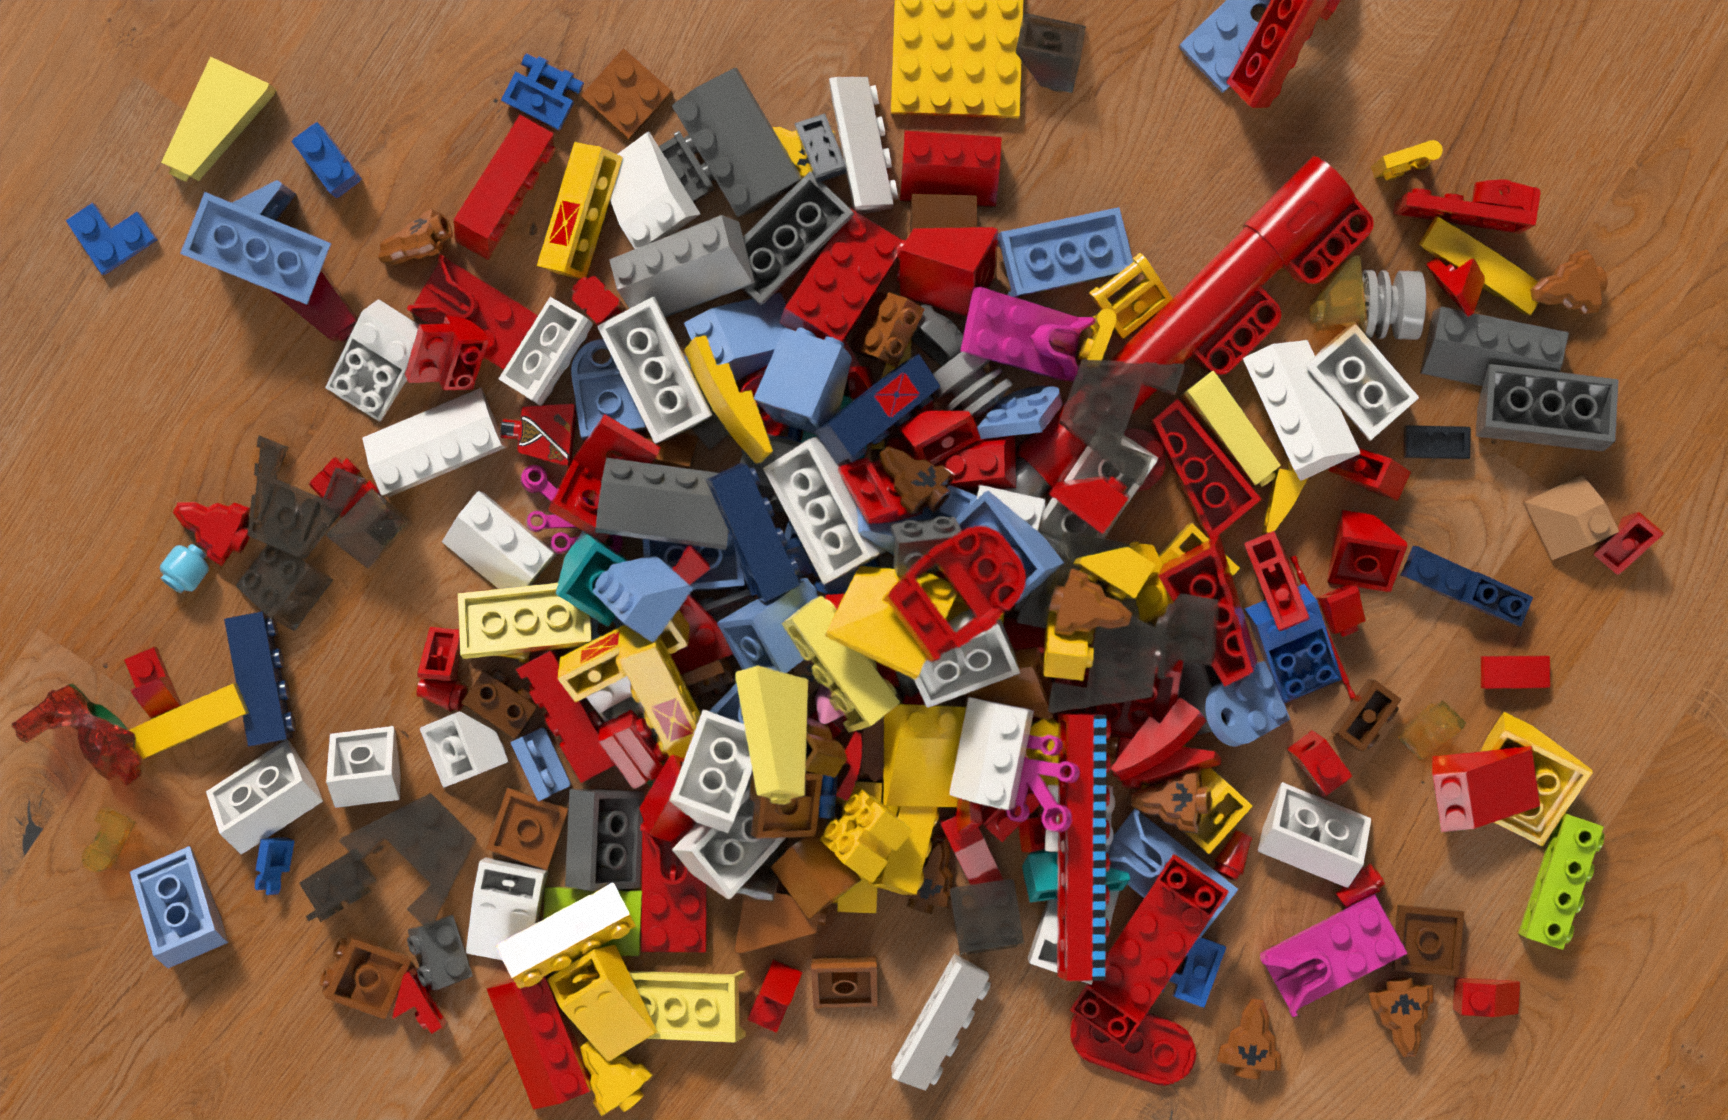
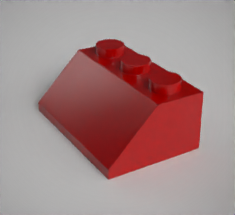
[900,130,1002,207]

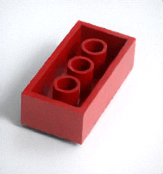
[779,209,902,343]

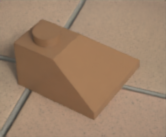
[1523,475,1619,560]

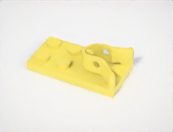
[458,583,593,659]
[628,971,746,1042]

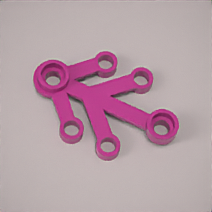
[521,465,623,554]
[1007,735,1080,832]

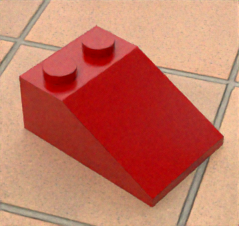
[1432,746,1540,832]

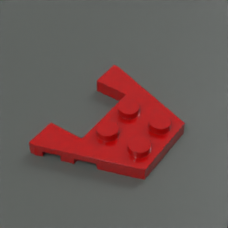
[670,545,733,675]

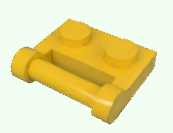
[1371,140,1443,181]
[1089,253,1173,339]
[1077,309,1117,373]

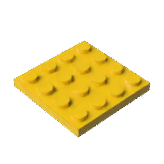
[891,0,1023,118]

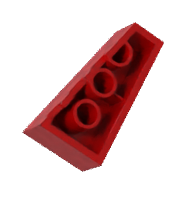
[453,115,556,261]
[1150,399,1261,539]
[1158,535,1257,686]
[516,649,615,783]

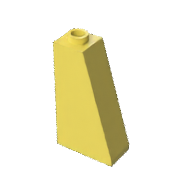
[161,57,276,182]
[1180,371,1281,487]
[736,666,808,804]

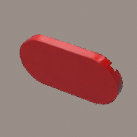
[1070,1012,1196,1086]

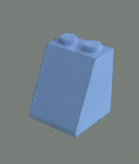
[754,328,852,435]
[717,578,818,673]

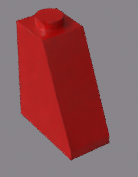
[639,754,695,842]

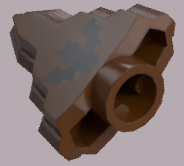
[879,446,956,515]
[897,833,956,914]

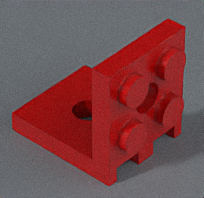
[548,414,661,543]

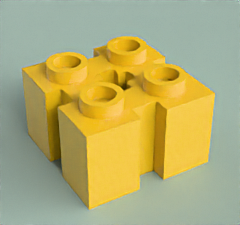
[820,787,912,883]

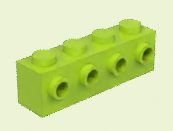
[1518,814,1605,950]

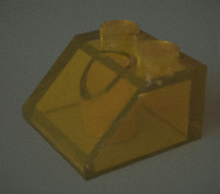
[1309,255,1367,331]

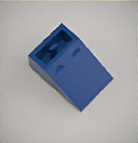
[1245,584,1342,703]

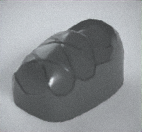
[911,304,963,367]

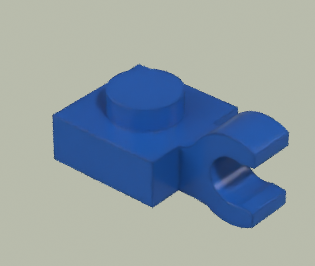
[255,837,294,895]

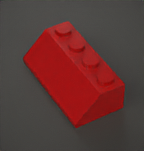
[1226,0,1330,108]
[885,428,1016,493]
[486,973,592,1110]

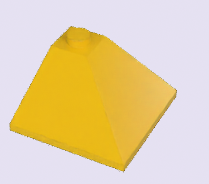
[825,566,957,680]
[1481,712,1593,846]

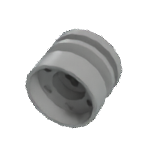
[1356,270,1426,340]
[933,352,1013,419]

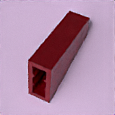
[268,225,358,342]

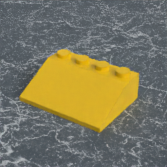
[883,704,967,807]

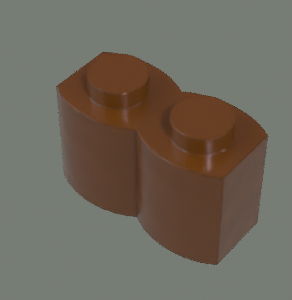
[805,717,847,778]

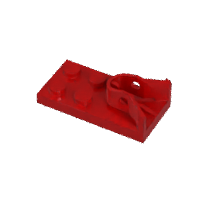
[1393,179,1541,234]
[406,254,538,370]
[640,821,707,952]

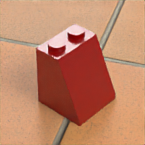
[897,227,998,317]

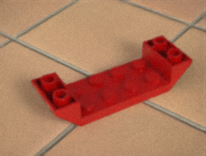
[1070,854,1229,1048]

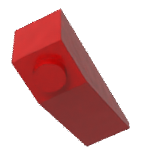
[1244,531,1310,632]
[1113,737,1222,790]
[939,812,1010,908]

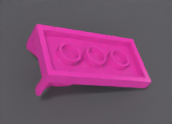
[960,287,1096,382]
[1260,894,1407,1017]

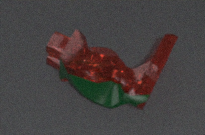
[11,684,143,787]

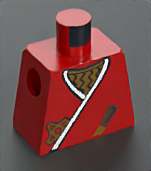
[501,404,577,467]
[1286,730,1353,798]

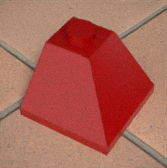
[1049,476,1130,534]
[1327,510,1407,592]

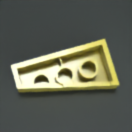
[782,595,900,733]

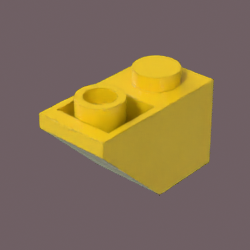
[1073,547,1156,601]

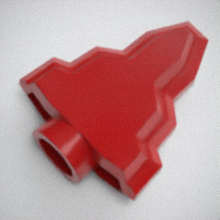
[173,502,252,566]

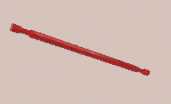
[1290,555,1356,699]

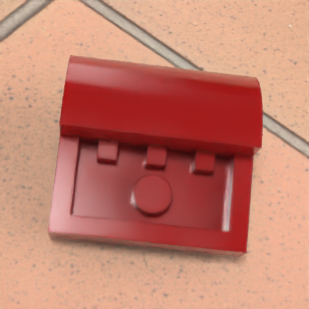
[404,315,489,390]

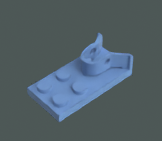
[180,192,332,304]
[997,207,1133,298]
[1106,808,1238,941]

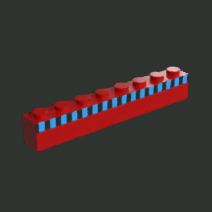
[1057,713,1111,981]

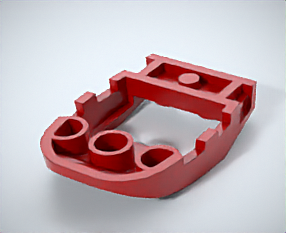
[883,526,1026,662]

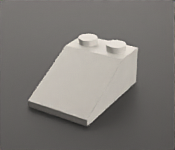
[610,132,700,249]
[914,610,1020,708]

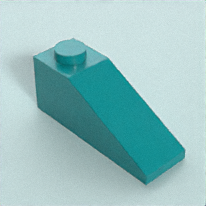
[1022,849,1130,902]

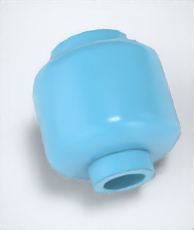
[160,544,209,594]

